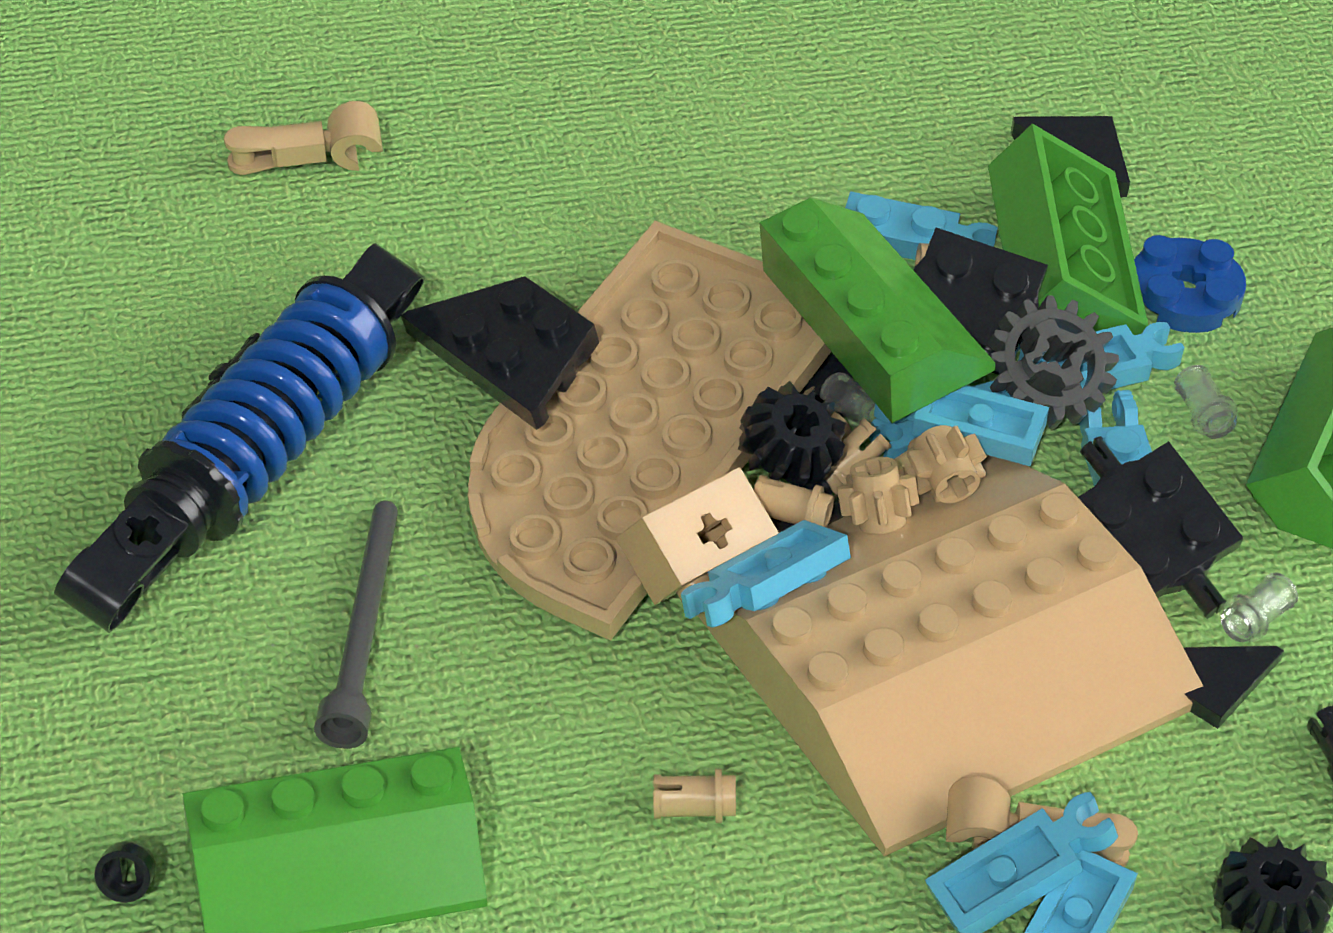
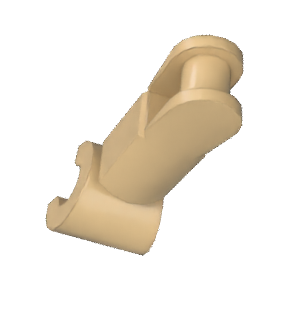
[224,101,383,175]
[946,776,1138,867]

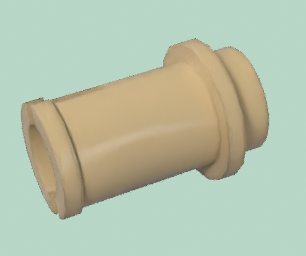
[825,418,892,495]
[754,475,834,528]
[653,769,736,823]

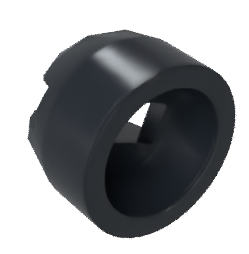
[94,840,156,903]

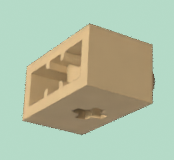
[616,467,779,605]

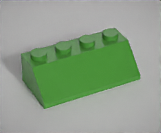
[988,124,1148,335]
[759,197,995,423]
[1246,327,1333,549]
[182,747,487,933]

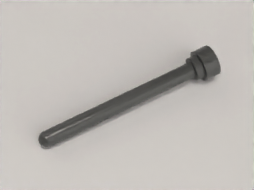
[314,500,398,749]

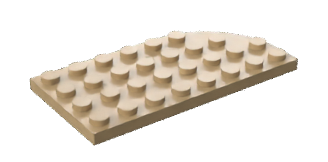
[467,221,831,640]

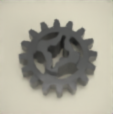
[987,295,1119,429]

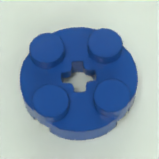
[1134,235,1246,333]

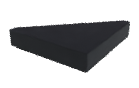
[1011,116,1130,198]
[1183,646,1284,729]

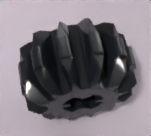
[738,381,846,487]
[1213,834,1333,933]

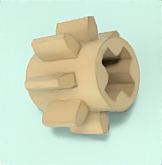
[906,425,987,503]
[837,457,920,534]

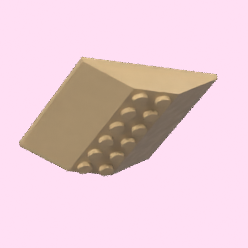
[697,455,1203,857]

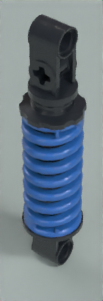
[54,243,425,633]

